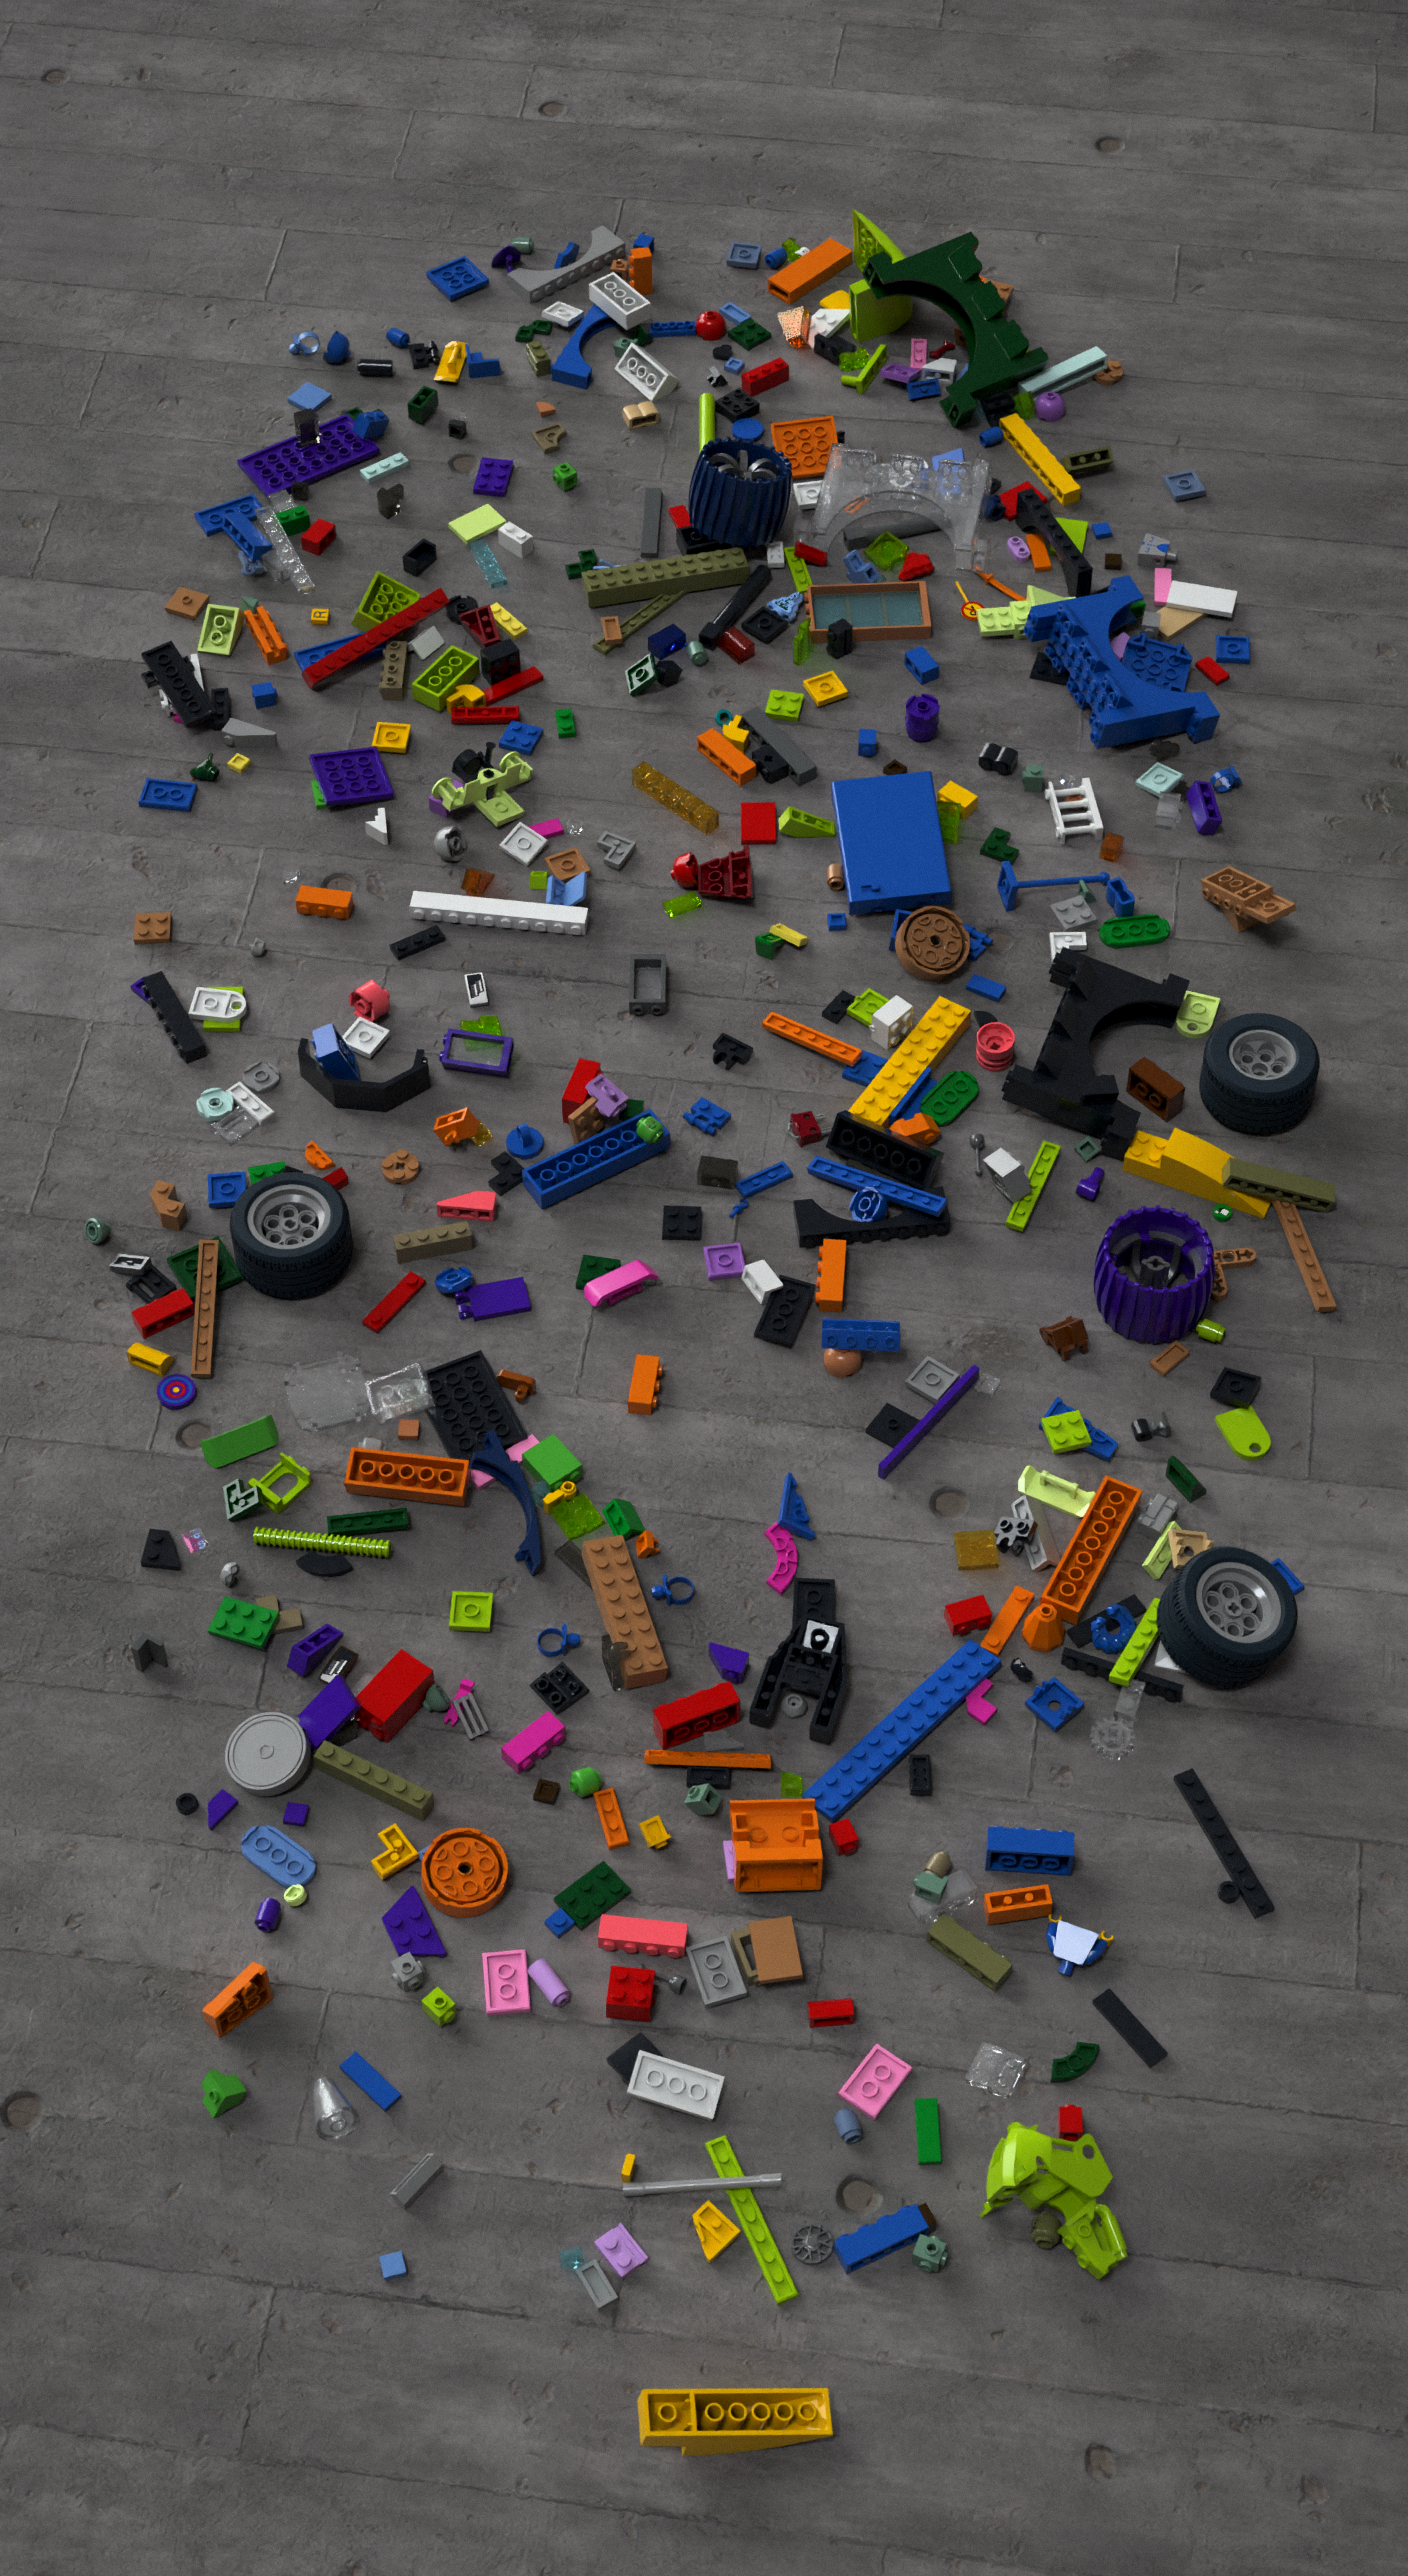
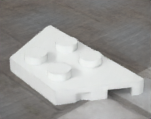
[800,309,850,353]

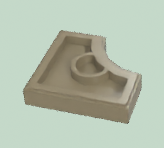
[531,422,567,455]

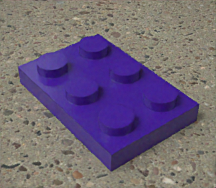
[473,458,514,497]

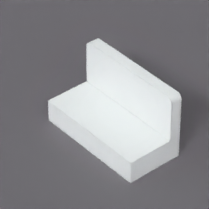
[407,626,445,660]
[741,1260,783,1305]

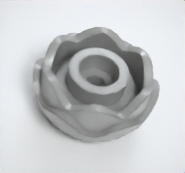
[220,1562,241,1586]
[781,1693,807,1718]

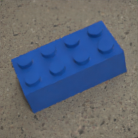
[985,1826,1074,1876]

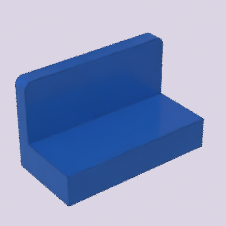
[904,378,941,400]

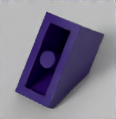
[709,1642,749,1684]

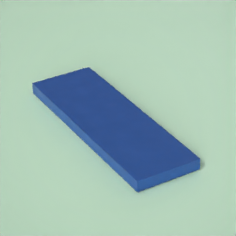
[293,632,396,673]

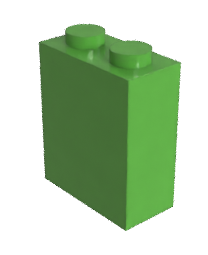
[522,1434,583,1494]

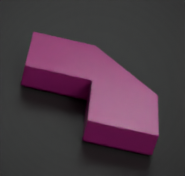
[966,1678,997,1726]

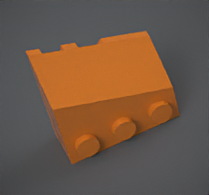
[202,1961,273,2038]

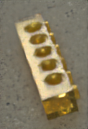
[632,761,719,835]

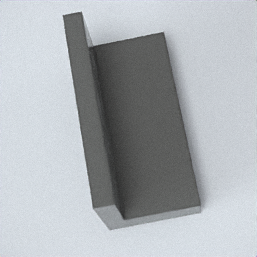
[131,1632,168,1672]

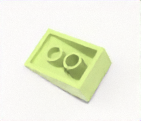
[197,604,244,656]

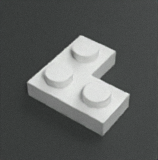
[1049,932,1087,964]

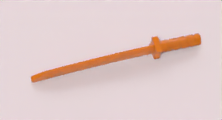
[970,563,1026,601]

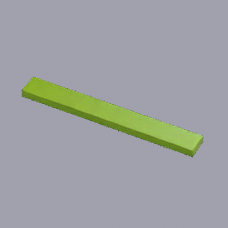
[705,2135,799,2306]

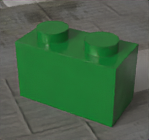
[273,505,311,539]

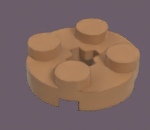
[1092,360,1123,385]
[382,1149,419,1185]

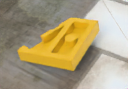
[692,2200,741,2264]

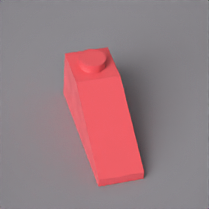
[437,1191,497,1222]

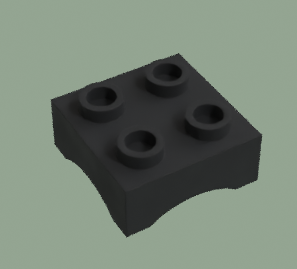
[715,388,760,424]

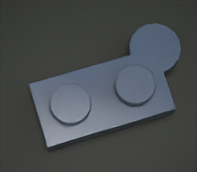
[238,551,264,577]

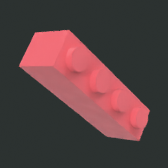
[598,1914,688,1958]

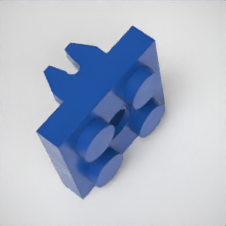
[1025,1677,1084,1732]

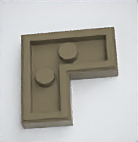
[256,1595,303,1635]

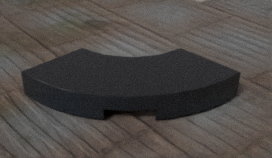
[296,1550,353,1577]

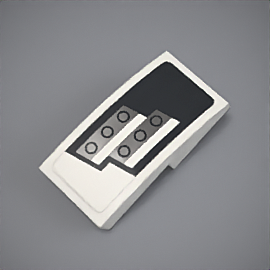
[464,972,488,1007]

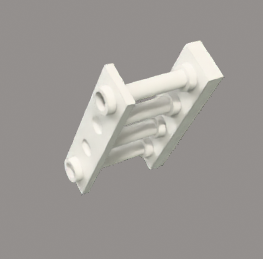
[1045,778,1103,844]

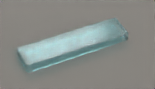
[469,539,507,588]

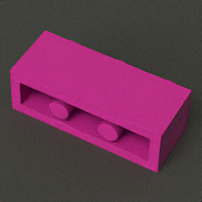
[501,1711,566,1774]

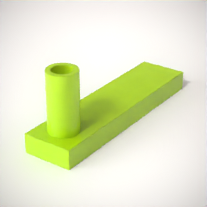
[841,344,888,394]

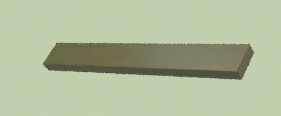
[593,591,689,656]

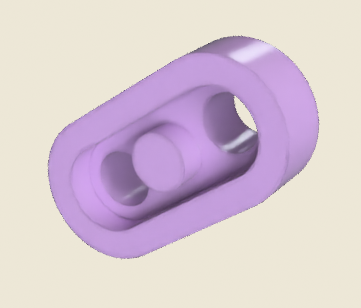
[1007,536,1030,563]

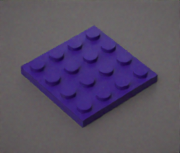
[309,747,394,806]

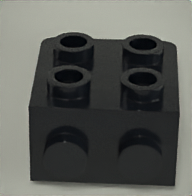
[814,333,857,364]

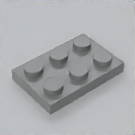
[685,1936,747,2008]

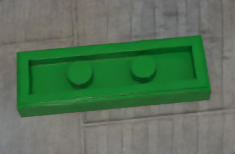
[914,2098,941,2165]

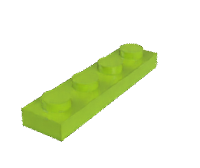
[783,546,813,595]

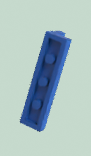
[889,1067,939,1127]

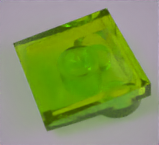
[863,530,910,570]

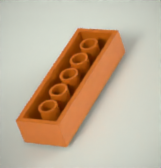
[344,1447,471,1506]

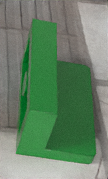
[602,1498,645,1541]

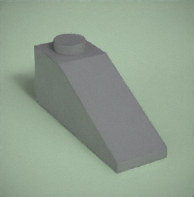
[221,718,278,748]

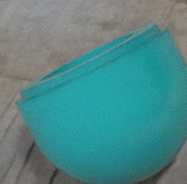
[715,709,732,726]

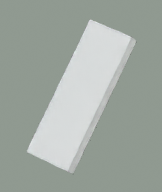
[225,1081,275,1126]

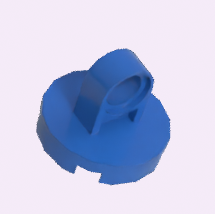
[506,1123,543,1160]

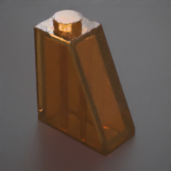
[777,306,812,349]

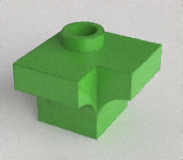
[201,2069,247,2118]

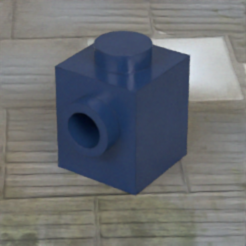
[978,493,1006,521]

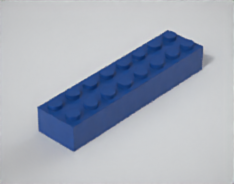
[522,1109,670,1209]

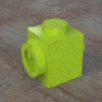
[421,1986,457,2027]

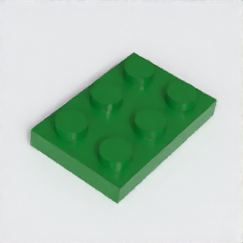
[207,1596,281,1650]

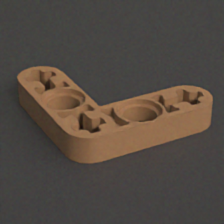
[1211,1248,1256,1301]

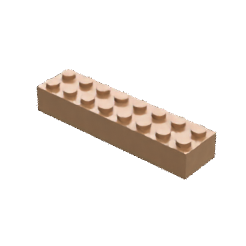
[581,1535,668,1689]

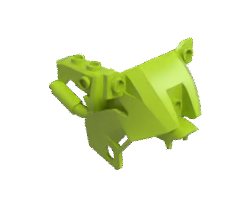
[979,2122,1128,2280]

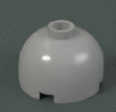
[433,826,466,861]

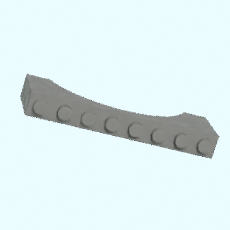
[507,225,626,304]

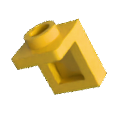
[638,1815,671,1849]

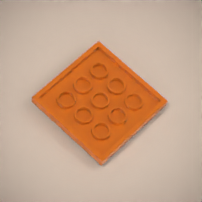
[770,416,843,479]

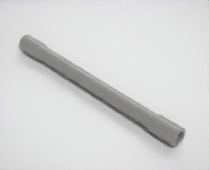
[623,2173,783,2197]

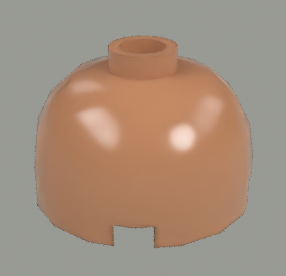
[823,1349,862,1378]

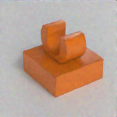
[635,1530,660,1559]

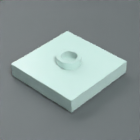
[1135,762,1184,798]

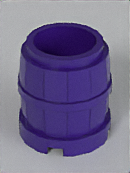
[905,694,940,742]

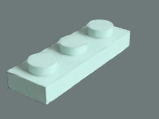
[360,452,409,484]

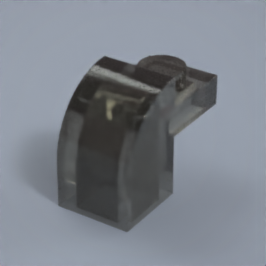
[377,483,404,519]

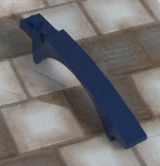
[470,1430,540,1576]

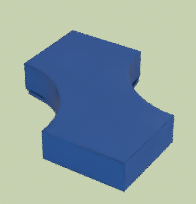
[554,242,580,269]

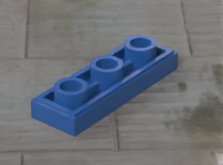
[649,321,696,338]

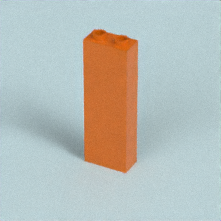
[768,238,853,305]

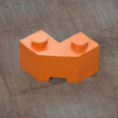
[888,1113,941,1145]

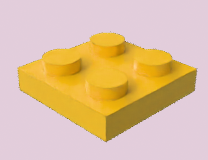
[803,670,848,707]
[372,722,411,753]

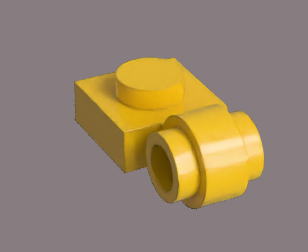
[543,1481,577,1515]

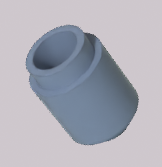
[834,2108,862,2144]

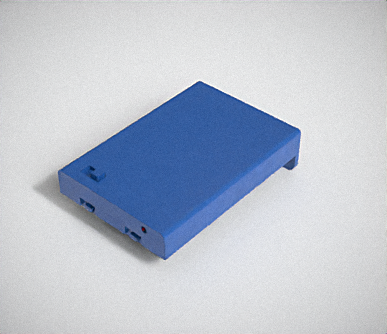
[831,771,952,915]

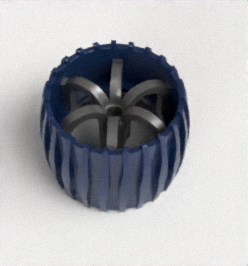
[688,437,792,549]

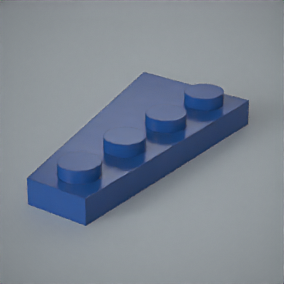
[1039,1396,1118,1462]

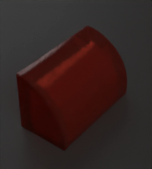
[718,626,755,665]

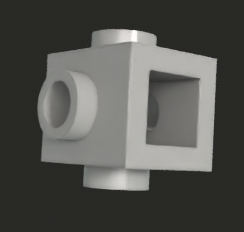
[390,1951,425,1992]

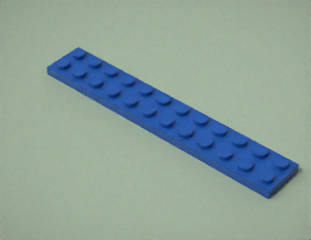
[801,1639,1002,1823]

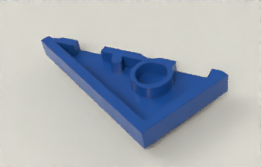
[777,1472,815,1541]

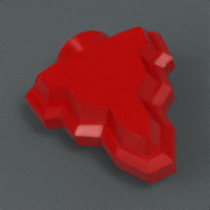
[898,551,935,582]

